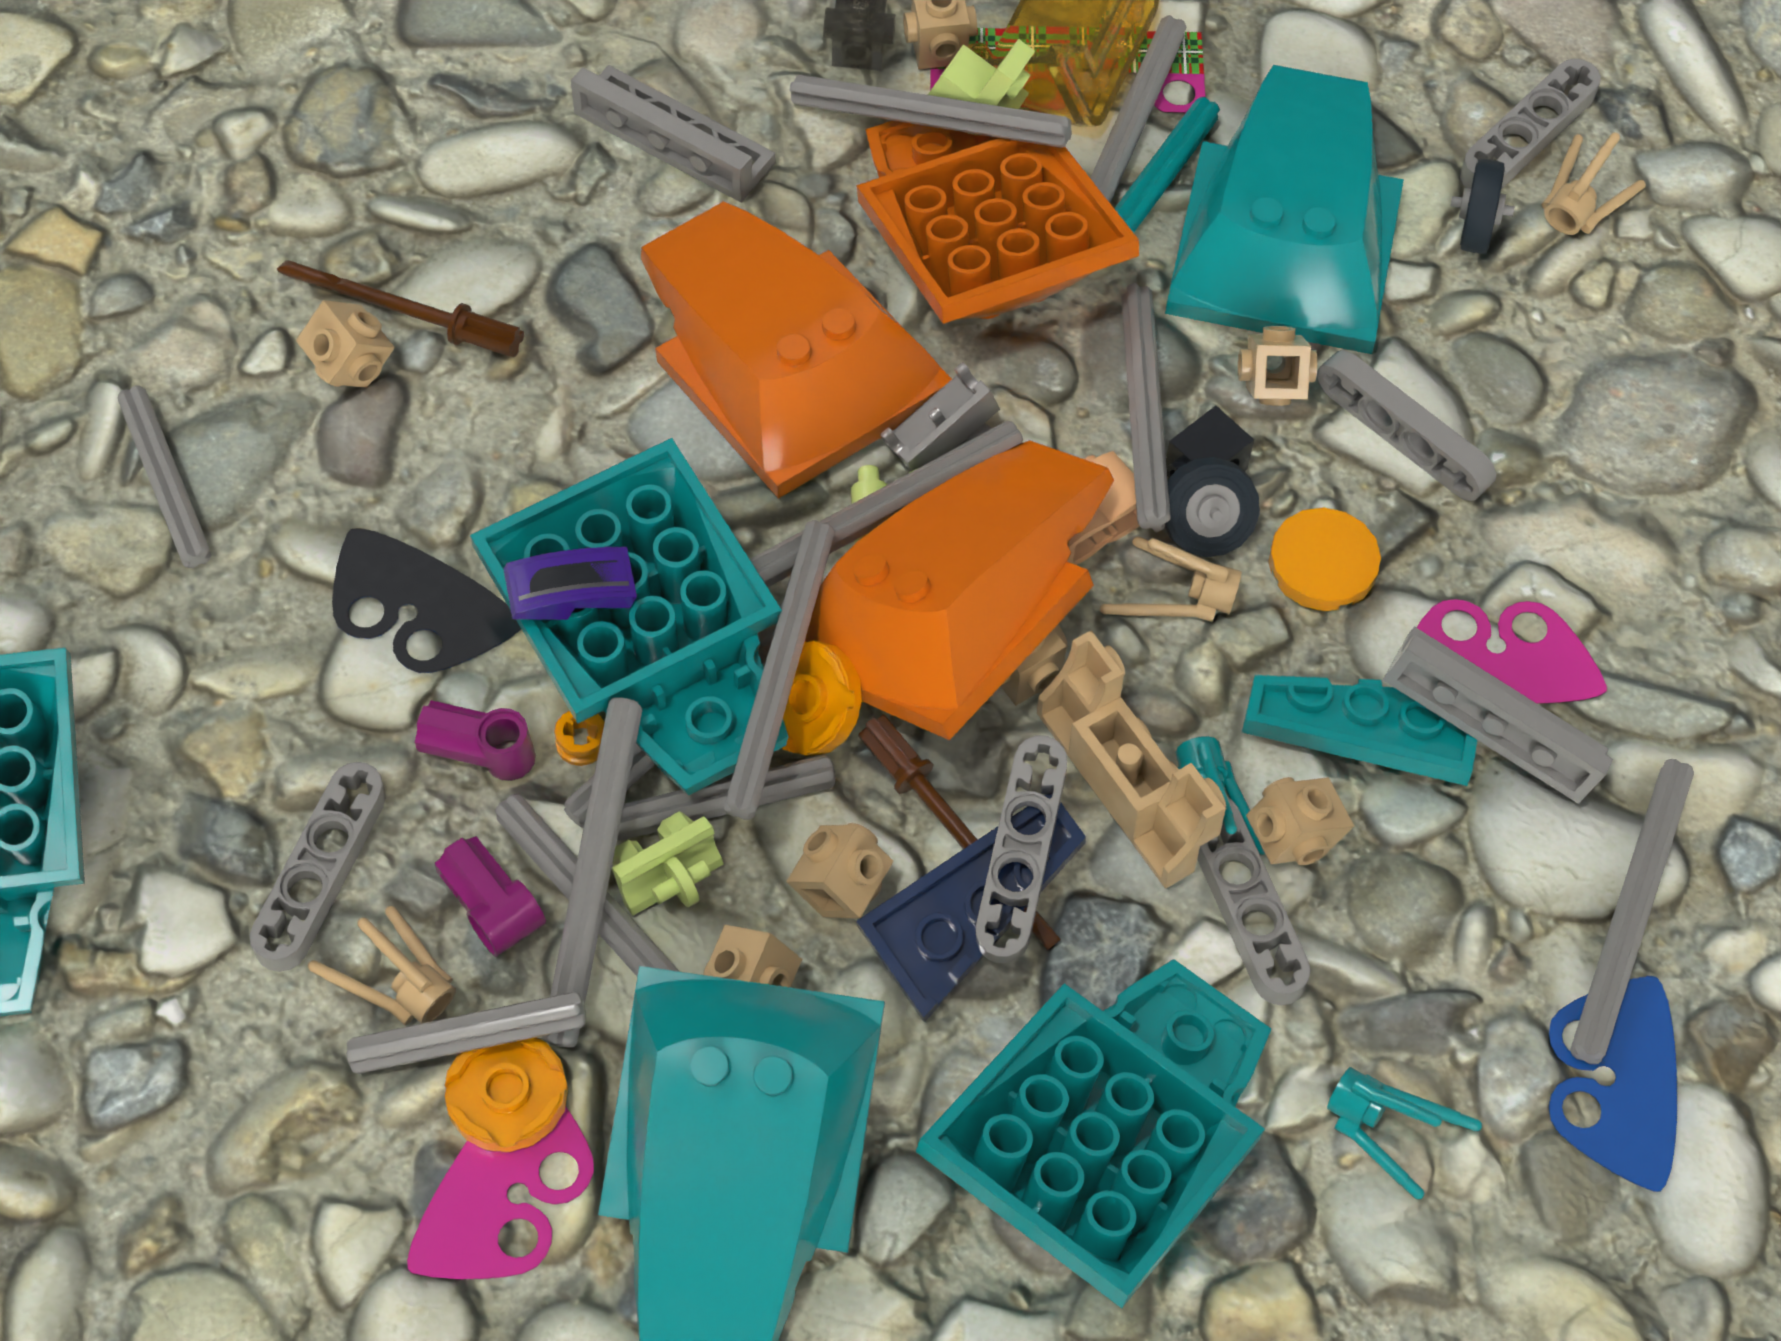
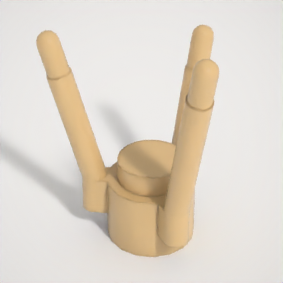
[1541,132,1646,235]
[1100,536,1242,622]
[308,906,456,1026]

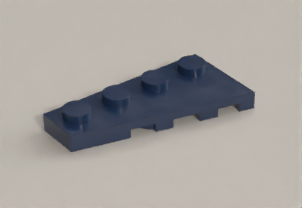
[856,793,1086,1022]

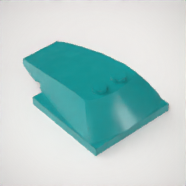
[1165,65,1404,354]
[470,438,788,796]
[0,647,85,1016]
[916,959,1271,1308]
[598,966,885,1341]

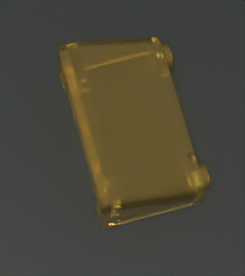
[966,0,1159,127]

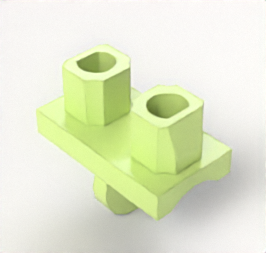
[612,811,724,916]

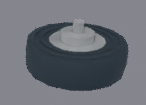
[1450,159,1515,254]
[1165,457,1260,557]

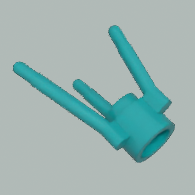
[1175,736,1265,855]
[1327,1067,1482,1200]

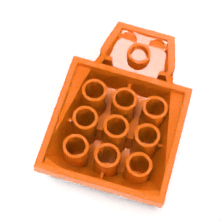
[856,120,1139,324]
[641,201,952,499]
[805,440,1115,741]

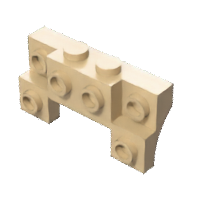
[1037,630,1226,889]

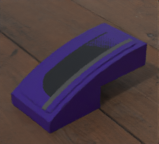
[504,547,637,620]

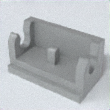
[880,362,1000,471]

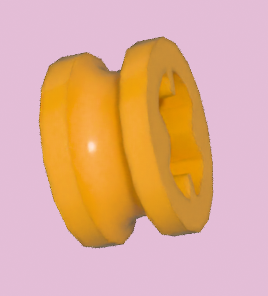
[554,711,605,766]

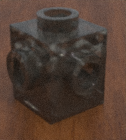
[823,0,896,71]

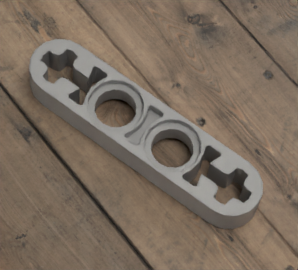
[1460,59,1601,189]
[1317,350,1496,501]
[976,735,1067,963]
[250,762,386,972]
[1197,797,1311,1005]

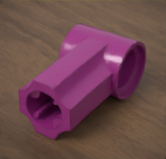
[414,700,536,781]
[434,836,546,957]

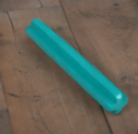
[1114,97,1220,233]

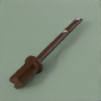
[277,260,524,358]
[858,714,1061,950]

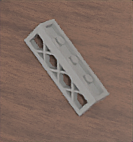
[571,65,776,203]
[1383,626,1613,804]

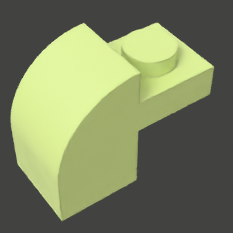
[928,39,1035,135]

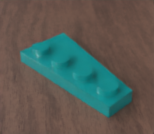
[1242,675,1477,786]

